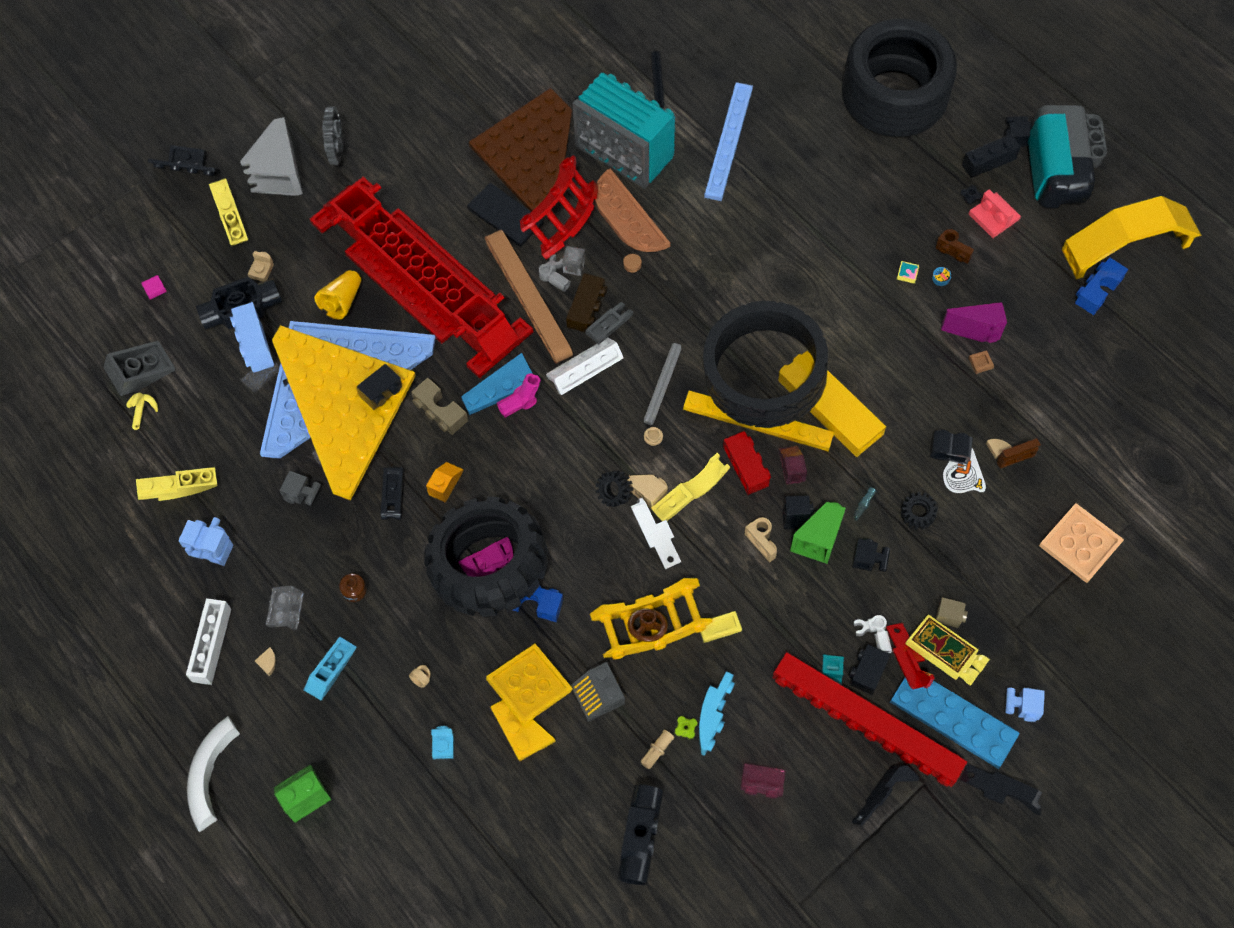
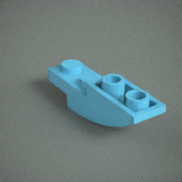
[699,672,735,756]

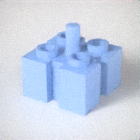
[179,517,233,566]

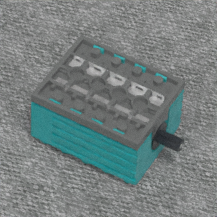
[573,73,675,189]

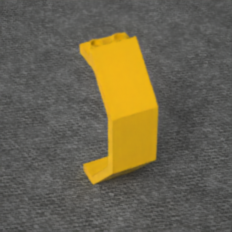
[1062,196,1202,279]

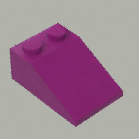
[941,302,1007,343]

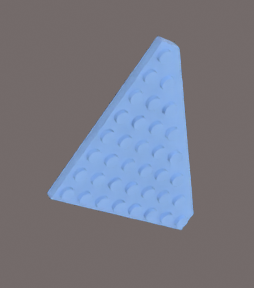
[260,321,436,459]

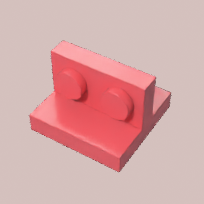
[969,190,1021,238]

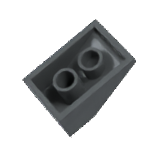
[103,341,176,396]

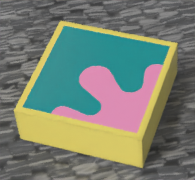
[897,261,919,284]

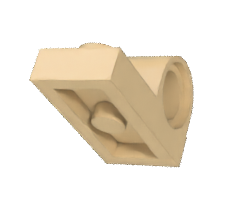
[744,517,777,562]

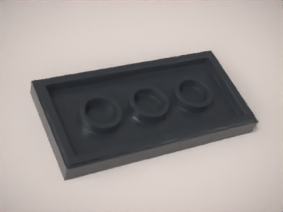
[467,183,544,247]

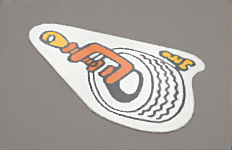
[943,449,986,493]

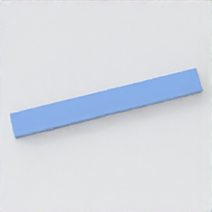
[704,83,753,201]

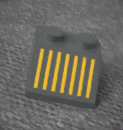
[571,662,625,722]

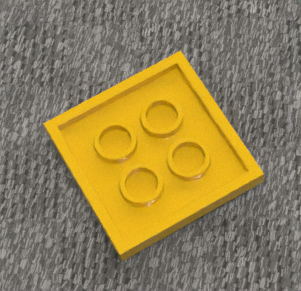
[486,644,572,725]

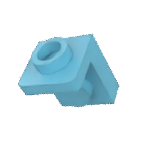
[431,726,454,759]

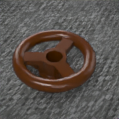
[627,609,668,642]

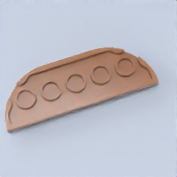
[595,168,670,252]

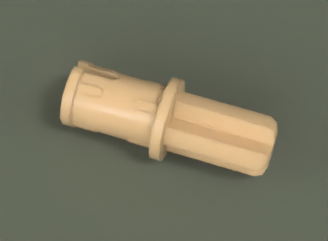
[641,730,674,769]

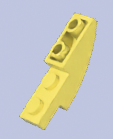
[209,179,248,246]
[136,467,217,501]

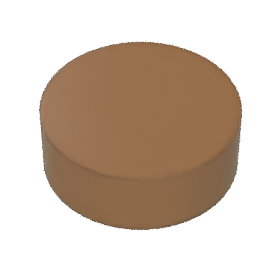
[623,254,642,273]

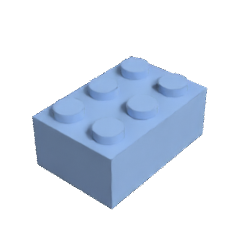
[230,302,275,373]

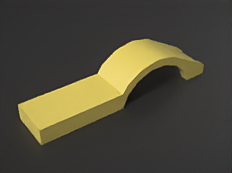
[651,453,730,521]

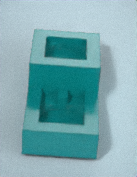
[822,655,844,685]

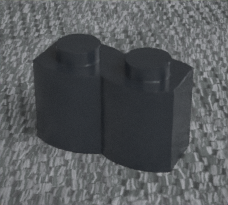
[930,429,973,464]

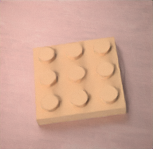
[1039,503,1124,583]

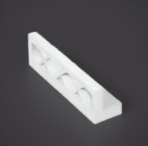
[546,338,623,395]

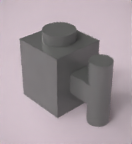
[280,471,321,506]

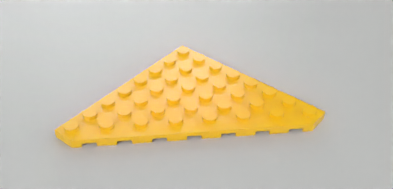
[272,325,416,500]

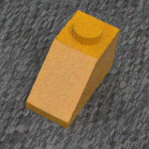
[426,462,464,503]

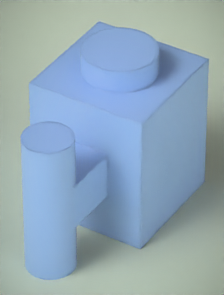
[1006,688,1044,722]

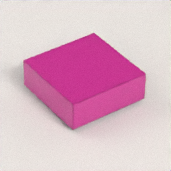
[141,275,166,299]

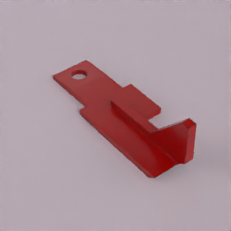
[886,623,934,689]

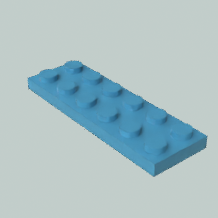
[890,678,1020,769]

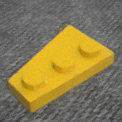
[491,700,556,761]

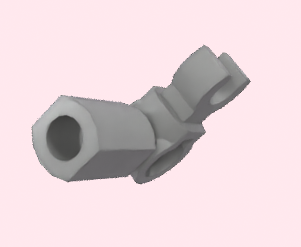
[539,254,571,292]

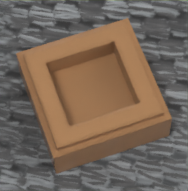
[969,350,994,374]

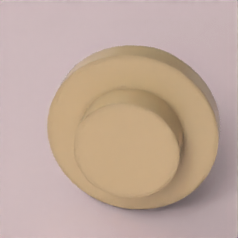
[644,427,663,446]

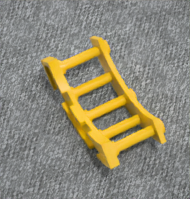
[590,578,713,660]

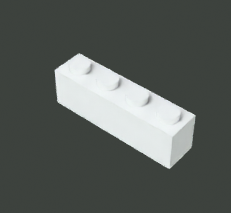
[186,598,231,685]

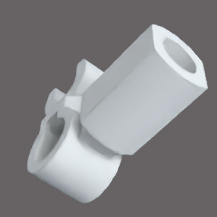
[854,615,892,654]

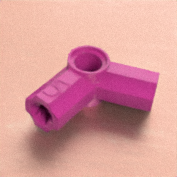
[497,373,541,417]

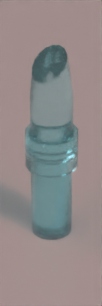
[854,487,876,520]

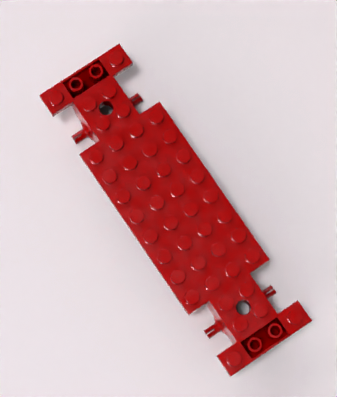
[310,177,533,378]

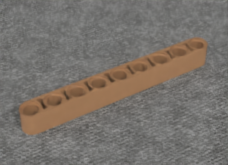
[485,230,573,364]

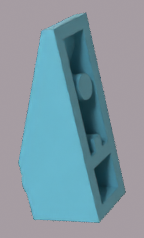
[304,637,357,700]

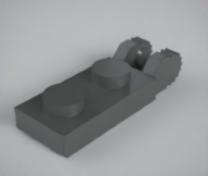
[586,302,634,345]

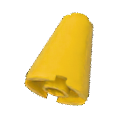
[314,270,361,320]

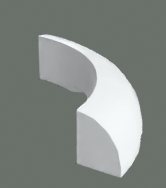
[187,716,240,832]

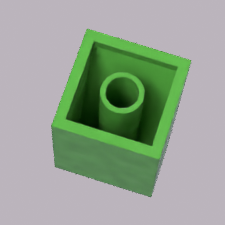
[790,502,846,564]
[274,764,331,822]

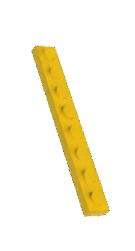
[683,391,834,452]

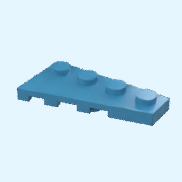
[461,353,533,415]

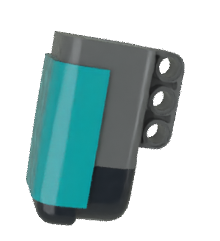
[1028,105,1107,208]

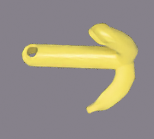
[126,392,158,430]

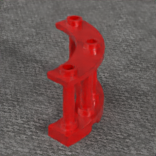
[520,155,598,259]

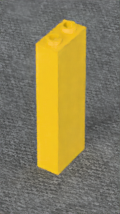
[778,351,886,457]

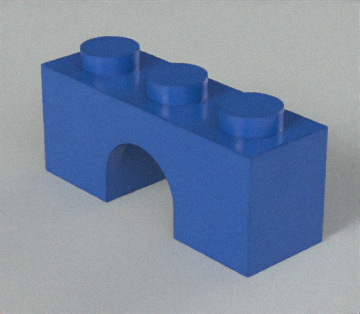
[1075,258,1128,315]
[506,586,564,622]

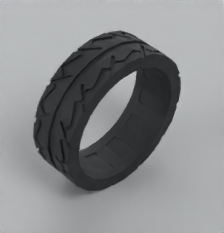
[703,301,828,428]

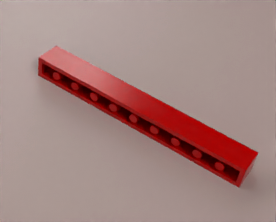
[773,653,967,787]

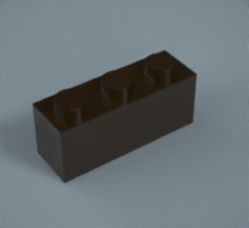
[566,273,607,333]

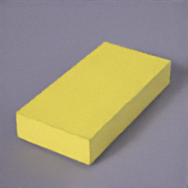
[700,611,742,643]

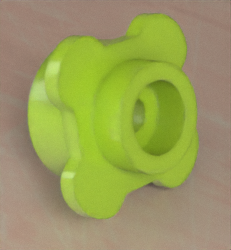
[675,716,697,739]

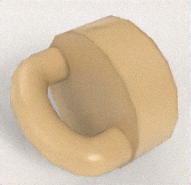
[409,665,431,688]

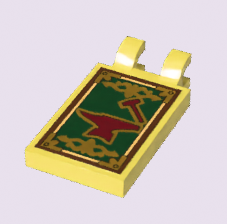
[906,614,990,686]

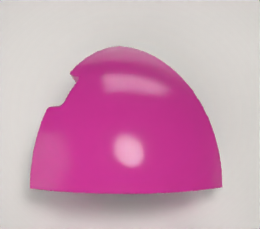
[458,537,513,577]

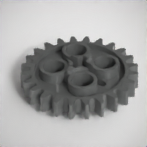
[322,106,344,165]

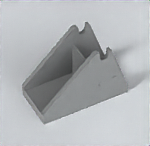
[240,117,303,196]

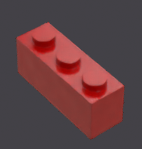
[723,431,771,495]

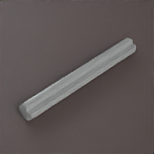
[644,343,681,425]

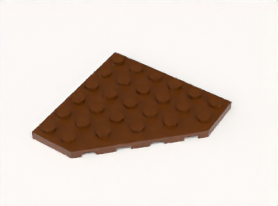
[469,88,572,212]

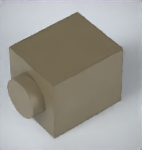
[936,597,968,628]

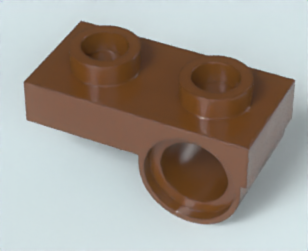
[936,229,974,264]

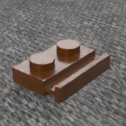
[997,438,1041,469]

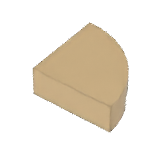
[986,439,1011,459]
[255,648,276,676]

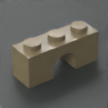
[411,378,468,435]

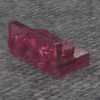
[740,763,786,799]

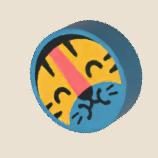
[932,267,951,286]

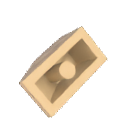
[628,475,668,509]

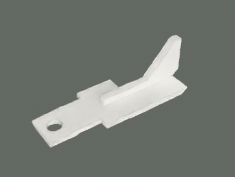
[631,498,681,569]

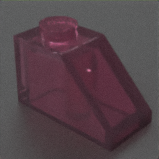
[779,446,807,484]

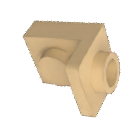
[248,251,274,282]

